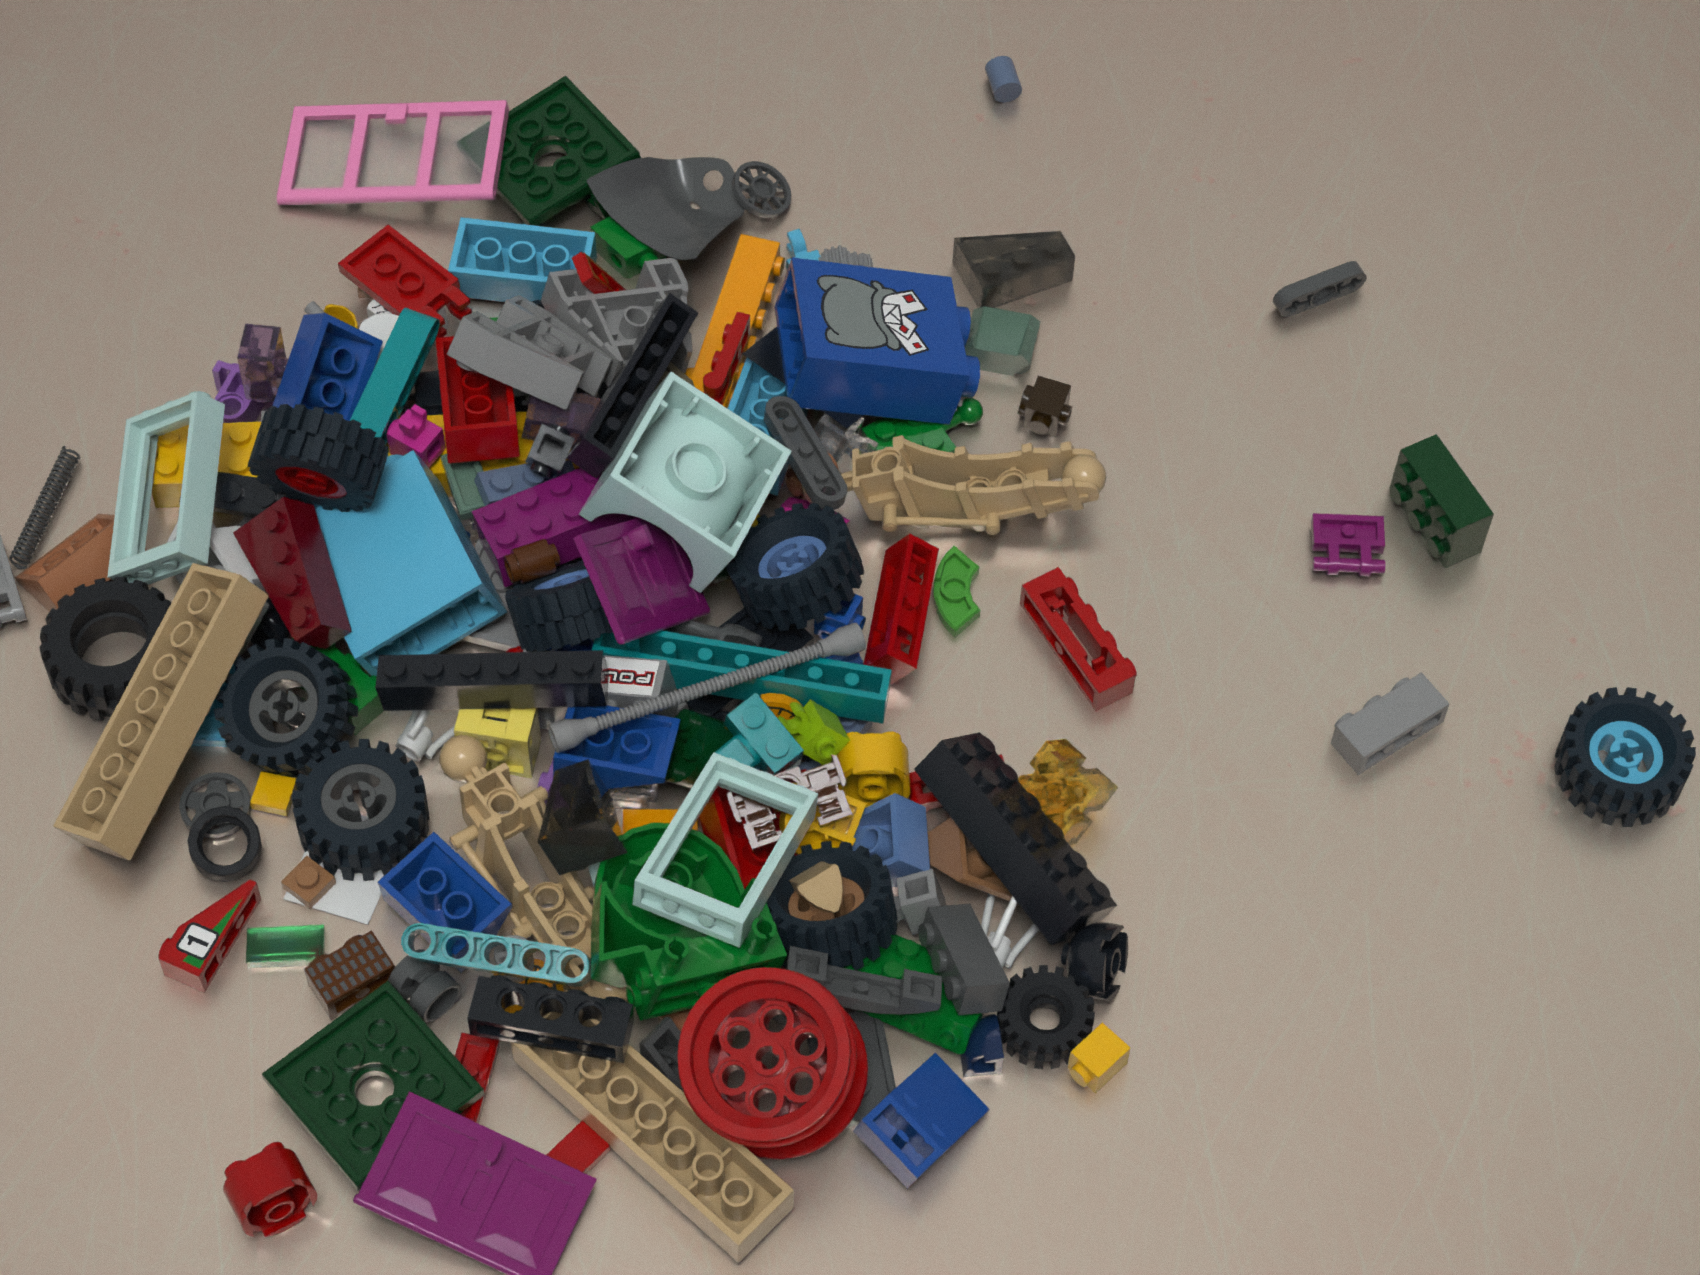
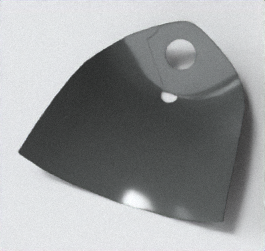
[587,157,745,260]

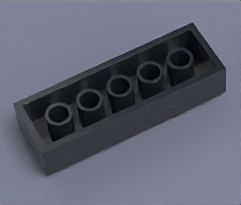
[914,732,1117,945]

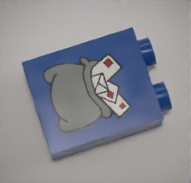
[774,257,980,424]

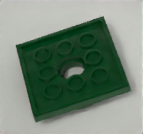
[457,76,641,226]
[262,981,485,1191]

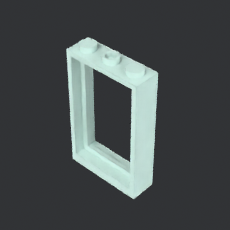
[107,391,225,585]
[633,752,818,948]

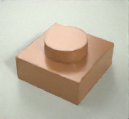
[281,856,336,910]

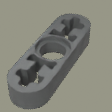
[1273,261,1367,317]

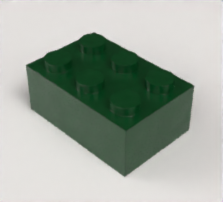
[1389,434,1494,568]

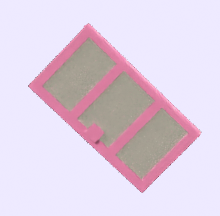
[277,100,509,205]

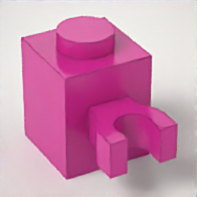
[387,404,446,468]

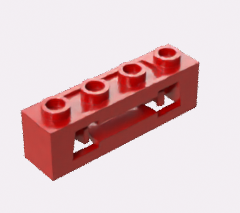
[863,533,939,684]
[1020,567,1137,712]

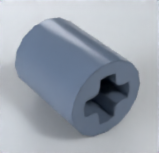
[985,56,1022,103]

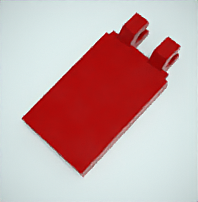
[338,224,472,341]

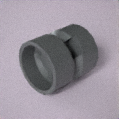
[388,949,462,1023]

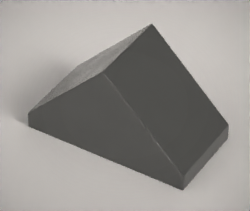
[639,1017,683,1091]

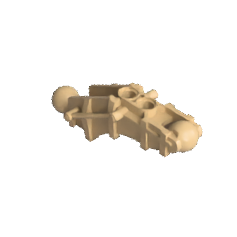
[802,435,1107,535]
[439,734,628,1003]

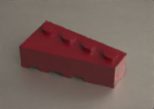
[233,497,352,649]

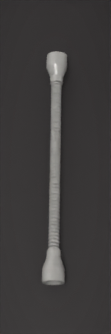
[547,622,866,753]

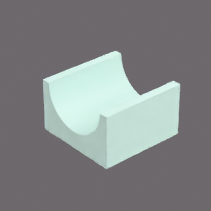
[579,371,792,593]

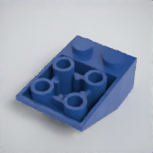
[853,1052,990,1189]

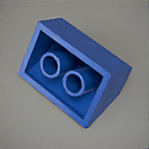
[273,313,383,421]
[377,832,513,973]

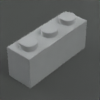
[1331,672,1449,775]

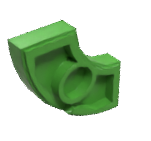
[933,546,981,638]

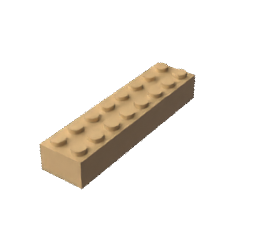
[53,563,269,861]
[511,989,794,1263]

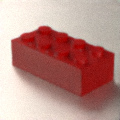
[436,336,520,464]

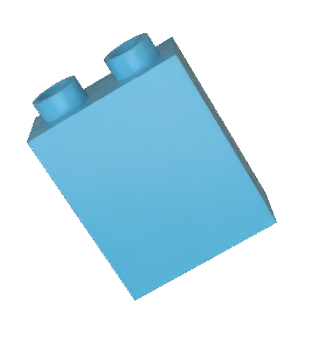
[314,450,507,677]

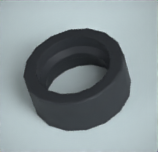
[187,806,262,882]

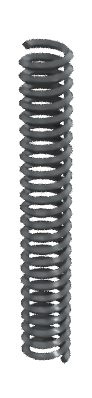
[9,446,81,569]

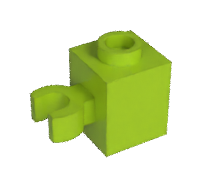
[778,699,850,765]

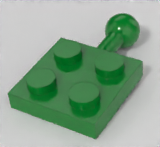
[862,398,983,453]

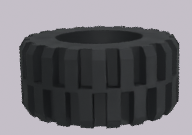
[39,577,171,721]

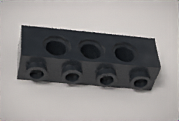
[467,975,634,1063]

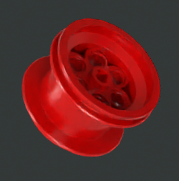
[677,967,868,1159]

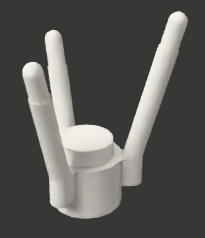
[395,710,455,762]
[981,893,1039,968]

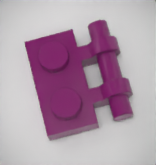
[1311,513,1386,577]

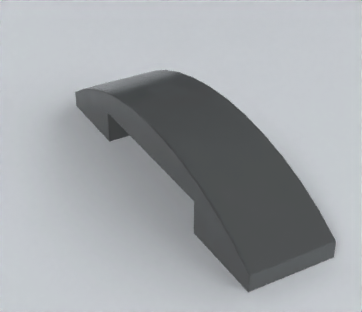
[787,946,942,1014]

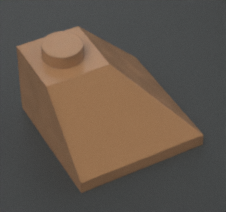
[928,817,1012,901]

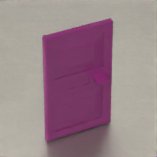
[573,518,710,645]
[353,1091,597,1275]

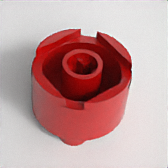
[223,1142,317,1237]

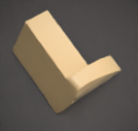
[789,861,843,912]

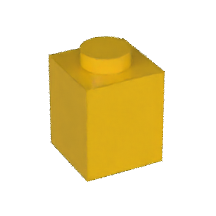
[1067,1022,1131,1094]

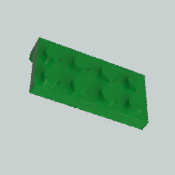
[843,935,984,1054]

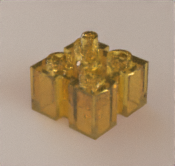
[1018,739,1118,845]

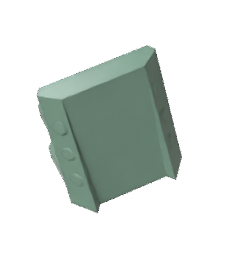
[965,306,1041,376]

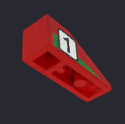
[158,879,262,993]

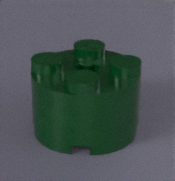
[665,709,733,789]

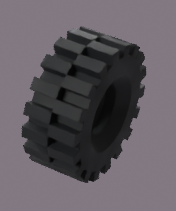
[997,965,1095,1069]

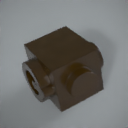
[1017,376,1072,437]

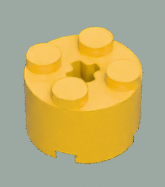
[836,731,910,808]

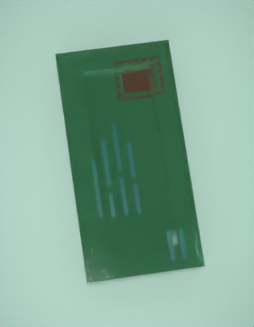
[246,925,325,968]

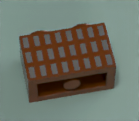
[304,930,395,1020]

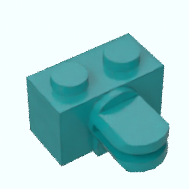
[714,692,804,775]

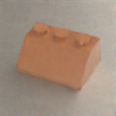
[15,514,147,612]

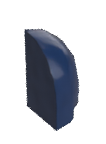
[960,1014,1004,1077]

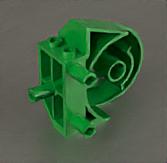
[591,822,787,1021]

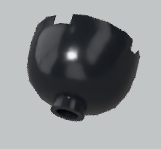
[1061,922,1128,1001]

